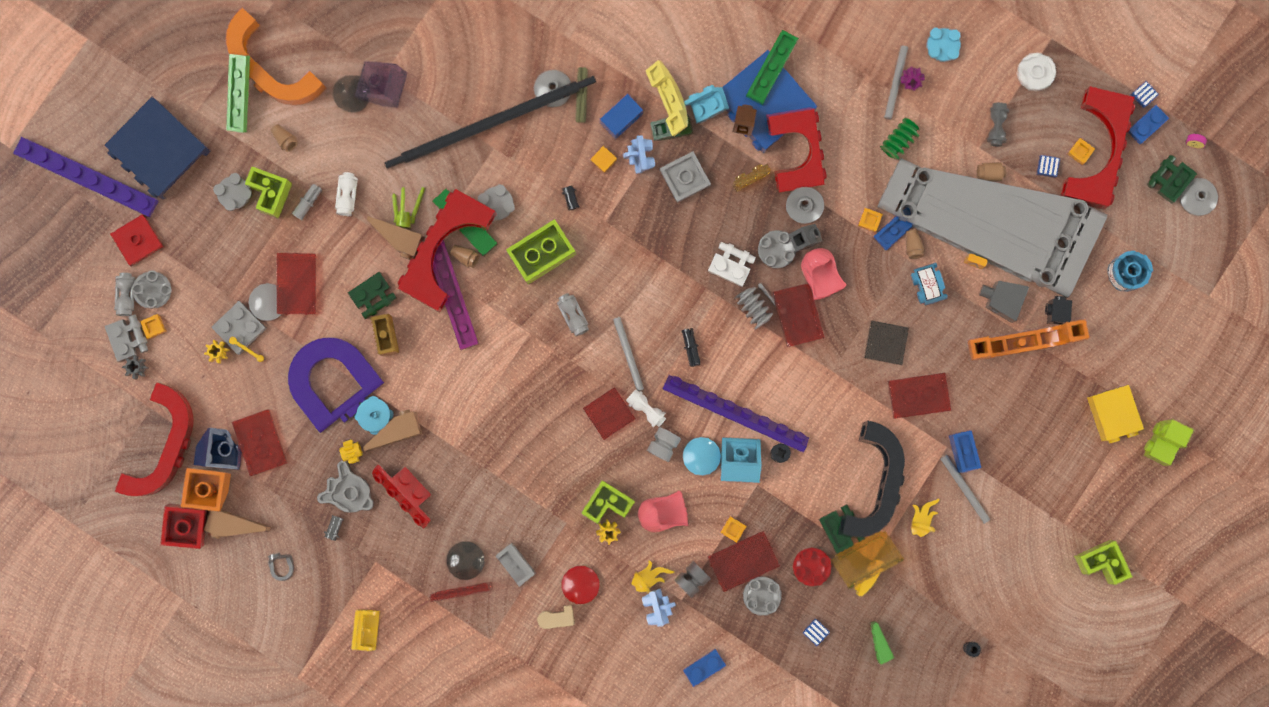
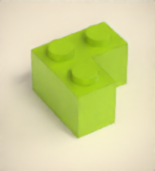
[245,167,292,219]
[1144,419,1194,466]
[581,480,635,524]
[1074,540,1133,585]

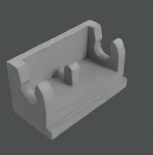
[496,543,536,587]

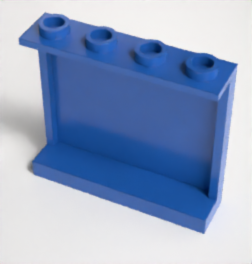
[722,50,817,153]

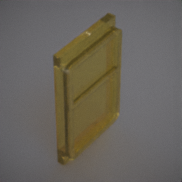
[831,531,904,589]

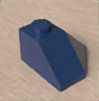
[194,428,242,470]

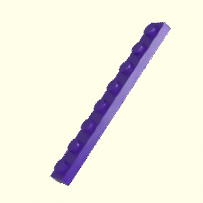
[13,137,158,217]
[663,375,809,453]

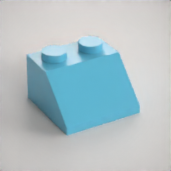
[721,438,761,483]

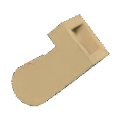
[537,605,575,629]

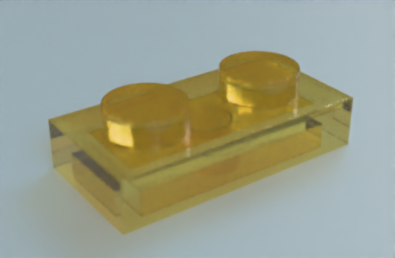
[733,164,771,192]

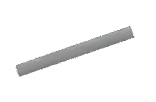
[884,46,908,120]
[613,317,644,391]
[941,455,990,523]

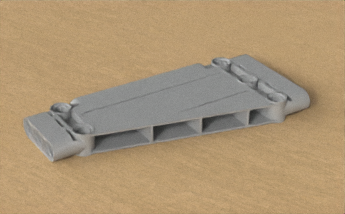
[877,158,1107,298]

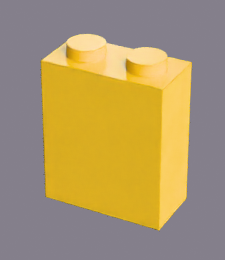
[1087,385,1144,444]

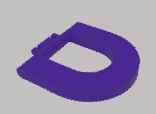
[288,338,384,433]

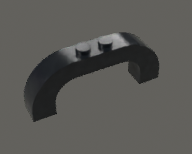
[838,421,905,538]

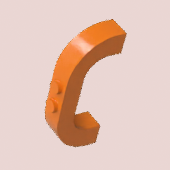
[226,8,327,105]
[967,319,1089,361]

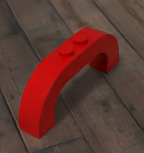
[114,382,194,496]

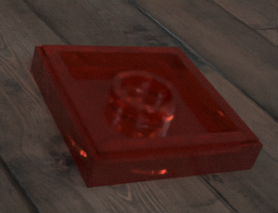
[583,387,636,440]

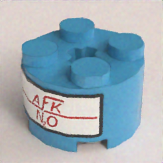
[1107,251,1153,292]
[911,262,948,306]

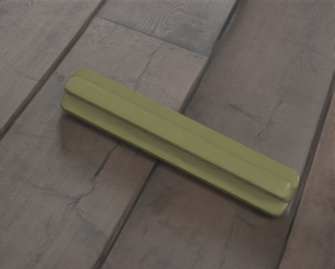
[576,67,588,123]

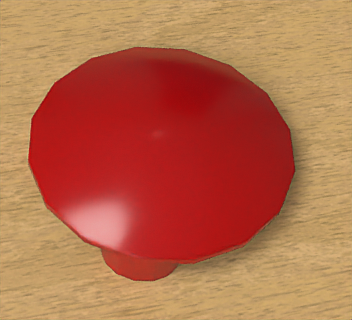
[793,548,832,587]
[561,566,600,604]

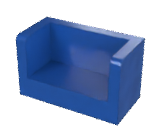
[600,94,643,140]
[949,430,982,473]

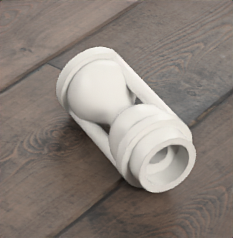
[335,172,358,216]
[626,390,666,428]

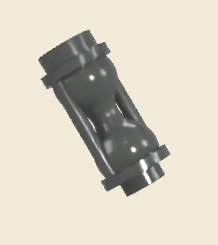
[987,102,1009,147]

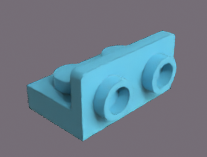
[684,85,729,123]

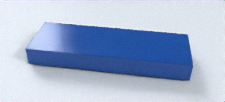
[873,207,913,251]

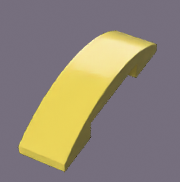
[645,60,688,136]

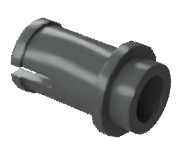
[324,515,344,541]

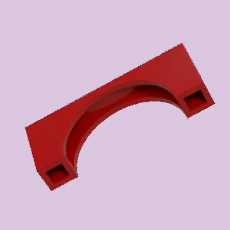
[1060,86,1135,210]

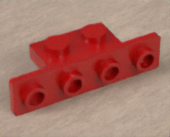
[372,465,431,529]

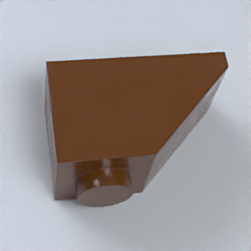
[732,104,757,136]

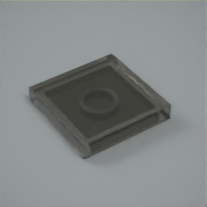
[864,320,909,366]

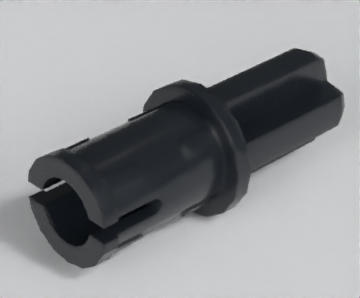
[681,328,700,367]

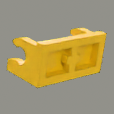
[351,609,380,651]

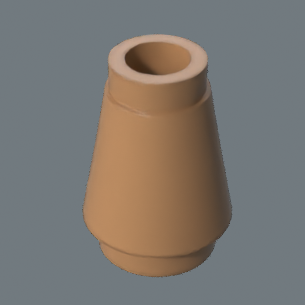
[271,124,298,152]
[906,230,925,259]
[450,245,480,268]

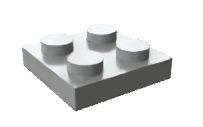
[660,152,711,203]
[211,301,267,355]

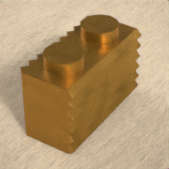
[370,314,399,357]

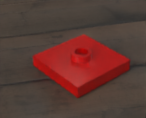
[110,214,164,267]

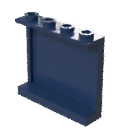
[104,97,211,200]

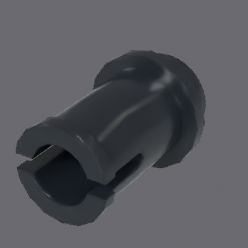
[562,185,580,211]
[963,642,981,658]

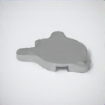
[317,461,374,513]

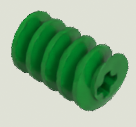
[880,118,920,160]

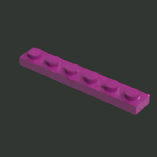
[433,240,479,350]

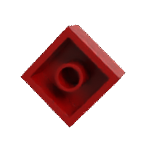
[160,503,208,549]

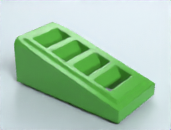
[871,621,894,665]

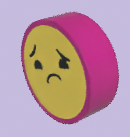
[1186,134,1207,149]

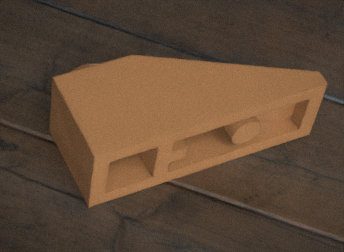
[367,216,424,260]
[363,409,422,452]
[204,510,271,539]

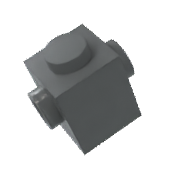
[789,224,823,252]

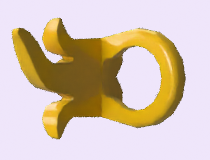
[911,499,940,537]
[632,560,675,593]

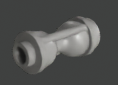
[114,273,135,316]
[557,293,589,336]

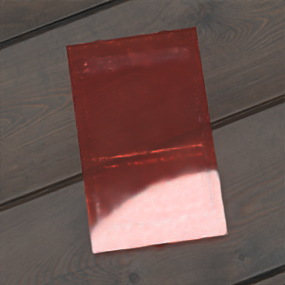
[276,253,316,315]
[707,531,780,592]

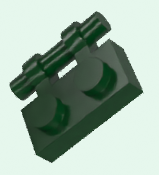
[1147,155,1198,204]
[348,272,397,320]
[818,504,865,554]

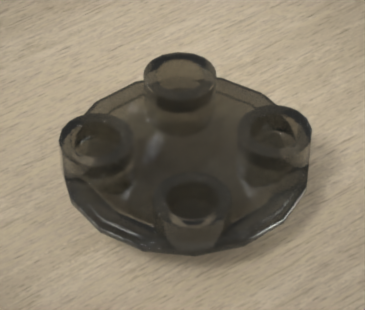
[333,75,371,113]
[446,541,485,580]

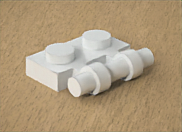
[708,242,756,287]

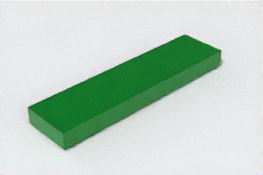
[746,30,799,105]
[432,189,497,257]

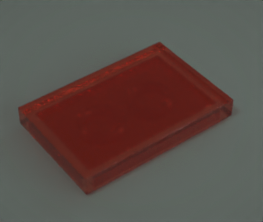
[772,283,825,348]
[887,373,951,419]
[232,409,288,477]
[430,582,493,602]

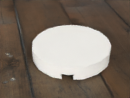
[1017,53,1056,91]

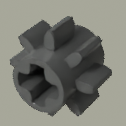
[122,355,149,380]

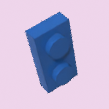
[1128,105,1169,145]
[683,649,726,687]

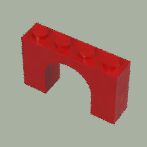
[766,107,827,192]

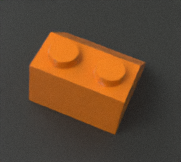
[181,468,231,511]

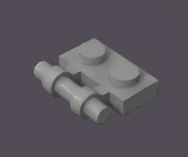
[105,315,148,362]

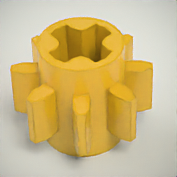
[204,340,230,364]
[339,440,363,464]
[595,519,621,545]

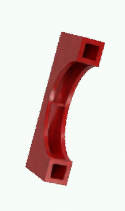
[397,189,497,313]

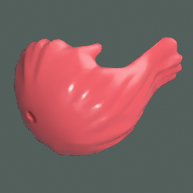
[801,248,846,300]
[638,490,688,532]

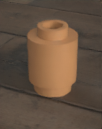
[977,162,1006,182]

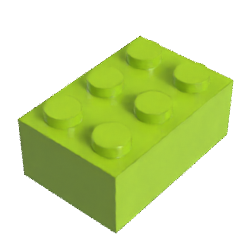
[506,219,576,285]

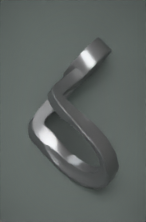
[268,553,294,581]

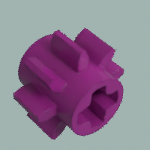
[901,66,925,91]

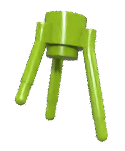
[392,187,425,228]

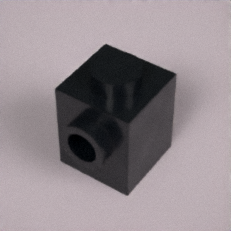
[1045,296,1072,325]

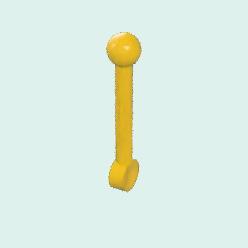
[229,336,264,362]

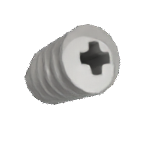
[734,287,773,330]

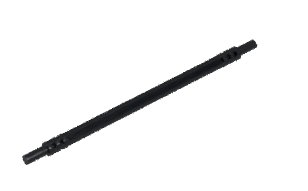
[384,75,597,169]

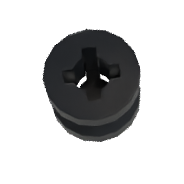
[770,443,791,463]

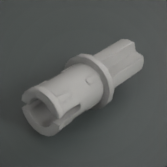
[291,184,322,220]

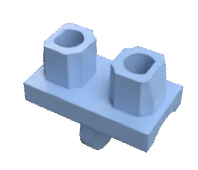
[623,136,655,174]
[642,589,676,627]

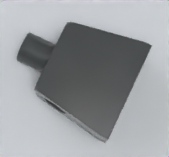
[979,281,1029,323]

